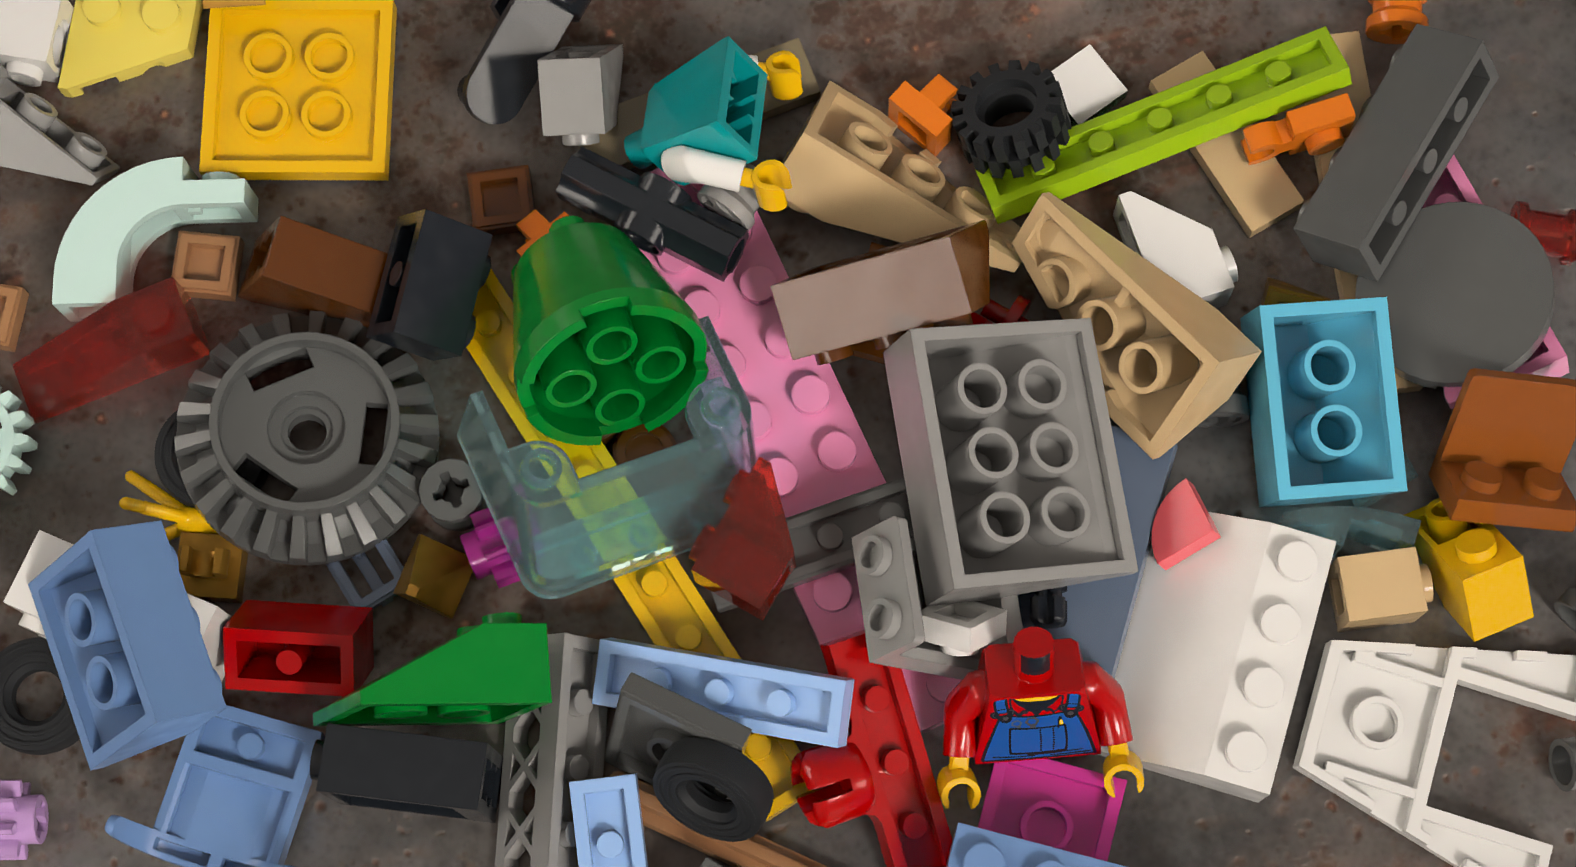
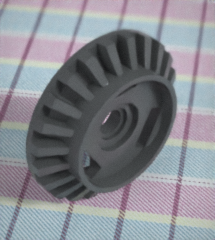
[174,311,440,565]

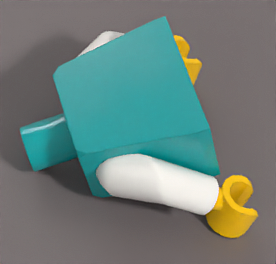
[624,36,803,212]

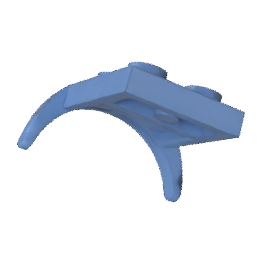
[105,705,325,867]

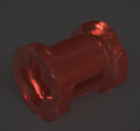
[1510,201,1576,266]

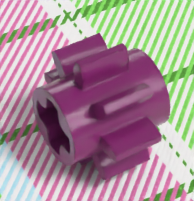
[460,504,538,589]

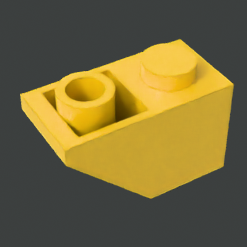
[1403,498,1534,642]

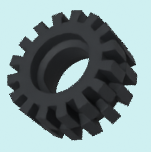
[951,60,1071,179]

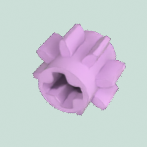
[0,779,49,860]

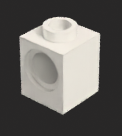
[0,0,74,87]

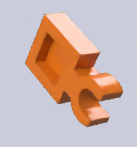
[1240,93,1356,165]

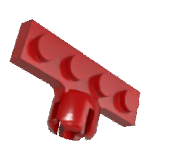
[790,630,952,867]

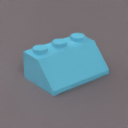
[1240,297,1408,508]

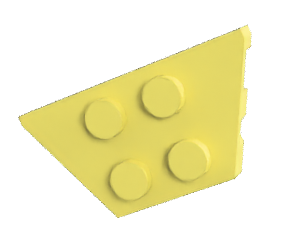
[58,0,203,98]

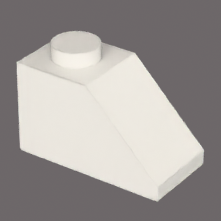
[1113,191,1238,308]

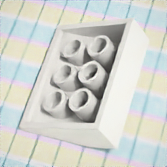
[1097,512,1336,803]

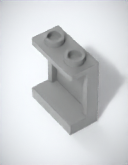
[852,516,1023,680]

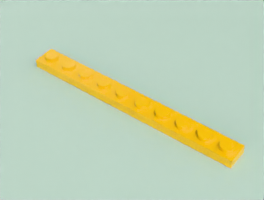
[466,269,811,822]

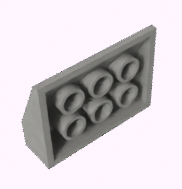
[883,318,1138,606]

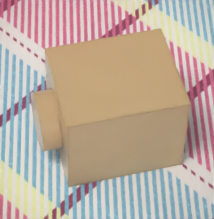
[1327,547,1434,632]

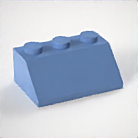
[28,521,227,771]

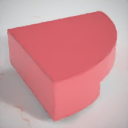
[1152,478,1221,570]

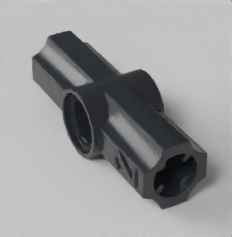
[556,147,749,282]

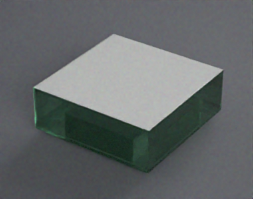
[1051,44,1128,127]

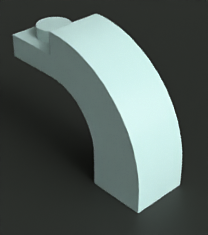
[52,157,258,322]

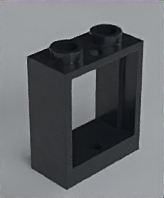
[310,723,503,823]

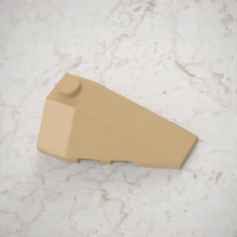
[782,81,1022,273]
[1012,192,1262,460]

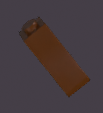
[238,216,388,328]

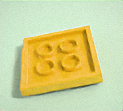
[199,0,397,181]

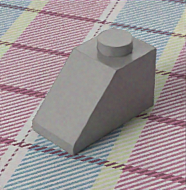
[537,44,623,146]

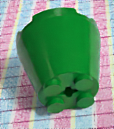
[511,215,709,446]

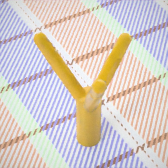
[119,470,218,541]

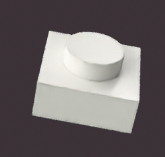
[921,601,1007,656]

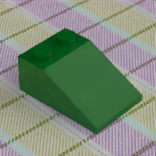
[313,612,552,727]

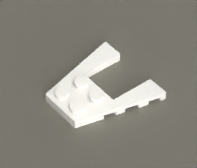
[1293,640,1576,867]

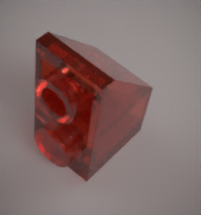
[689,457,796,621]

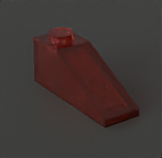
[13,277,211,424]

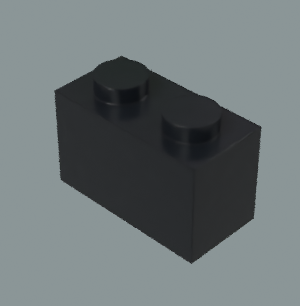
[366,209,493,361]

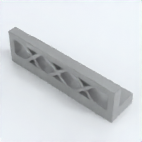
[495,633,608,867]

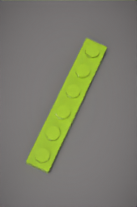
[974,26,1352,224]

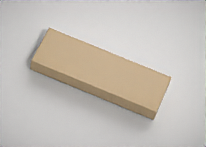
[1149,51,1305,238]

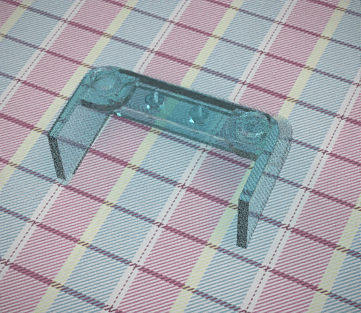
[457,316,761,599]

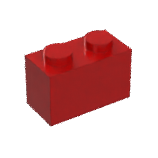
[223,600,374,697]

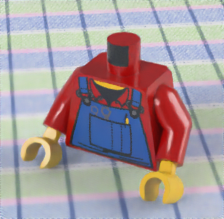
[936,626,1144,809]

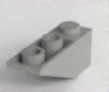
[0,64,120,185]

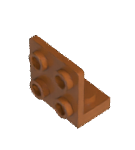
[1428,368,1576,532]

